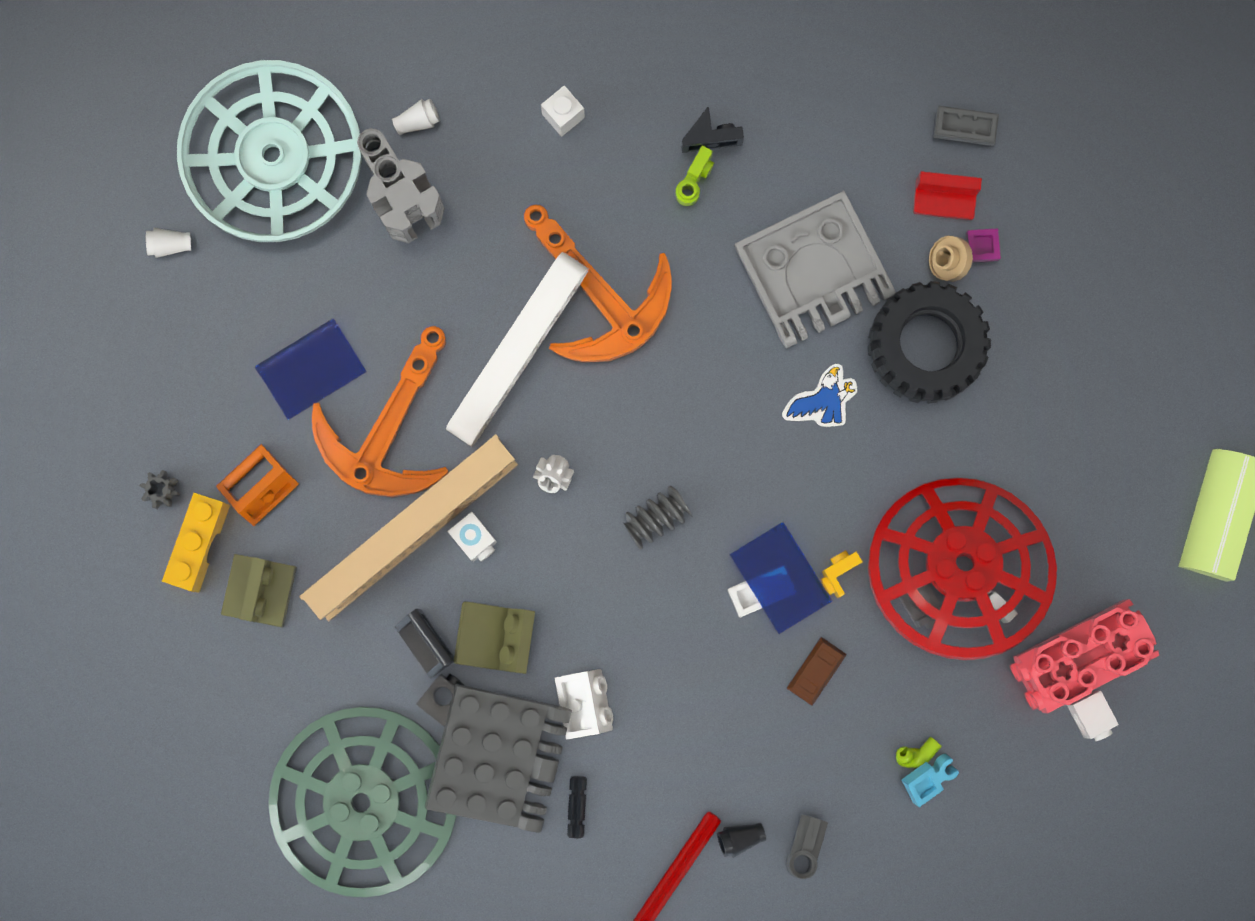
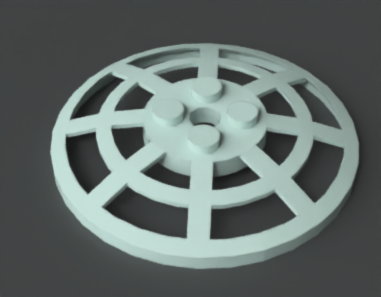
[177,60,362,242]

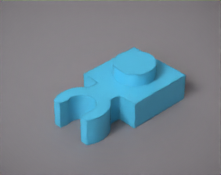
[902,753,959,807]

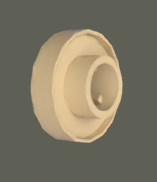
[929,235,973,282]

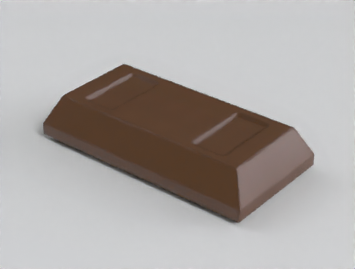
[787,637,847,706]

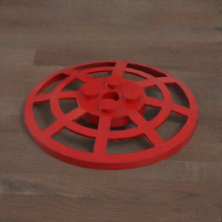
[868,478,1057,660]

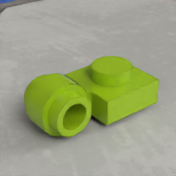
[675,145,715,206]

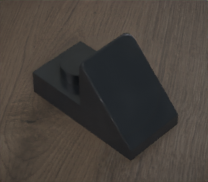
[681,107,744,153]

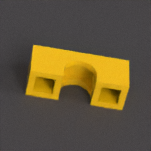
[162,493,230,593]

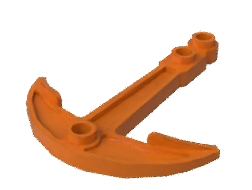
[524,204,672,362]
[312,326,449,497]

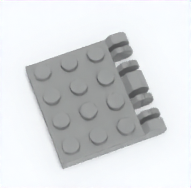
[734,191,896,349]

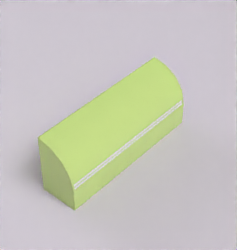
[1178,449,1255,582]

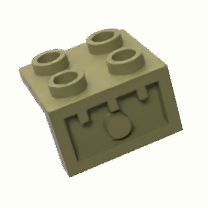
[454,601,535,674]

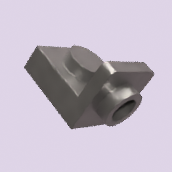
[899,584,941,629]

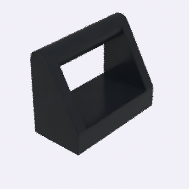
[395,609,454,678]

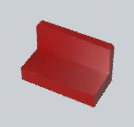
[913,171,982,220]

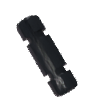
[567,776,587,839]

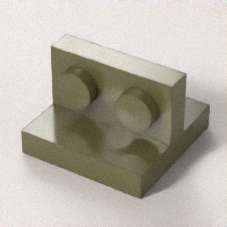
[221,554,297,628]

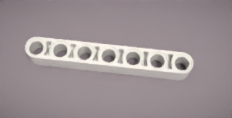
[446,252,589,447]

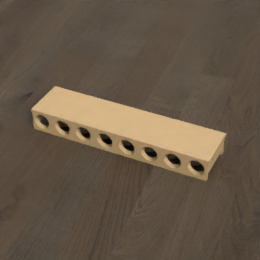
[299,434,518,621]

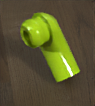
[895,737,942,768]

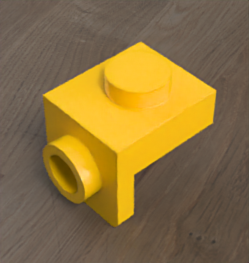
[820,550,862,598]

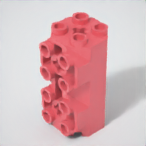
[1010,599,1159,714]

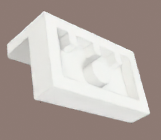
[555,669,613,740]

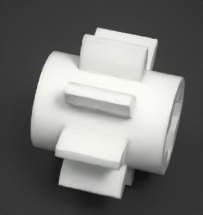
[533,455,574,493]

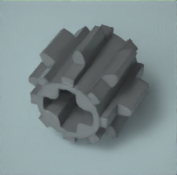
[139,470,180,509]

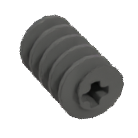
[623,486,693,550]

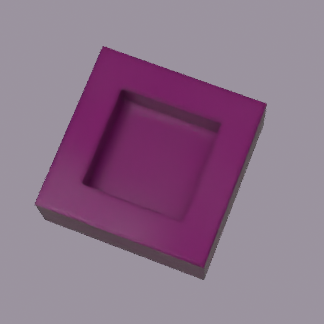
[966,228,1001,263]

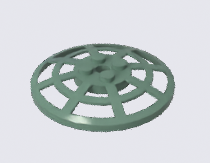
[269,707,456,897]

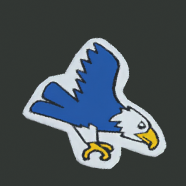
[782,364,857,427]

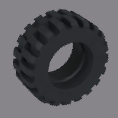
[868,281,991,404]

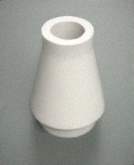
[392,99,440,135]
[146,228,191,258]

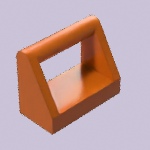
[216,444,299,526]

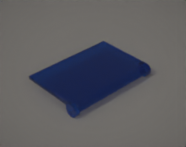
[255,318,367,420]
[730,522,832,634]

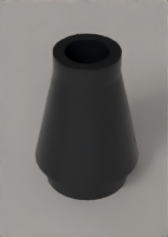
[717,823,766,858]

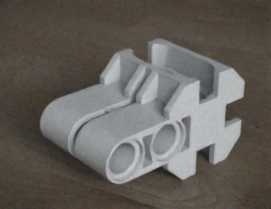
[357,128,445,243]

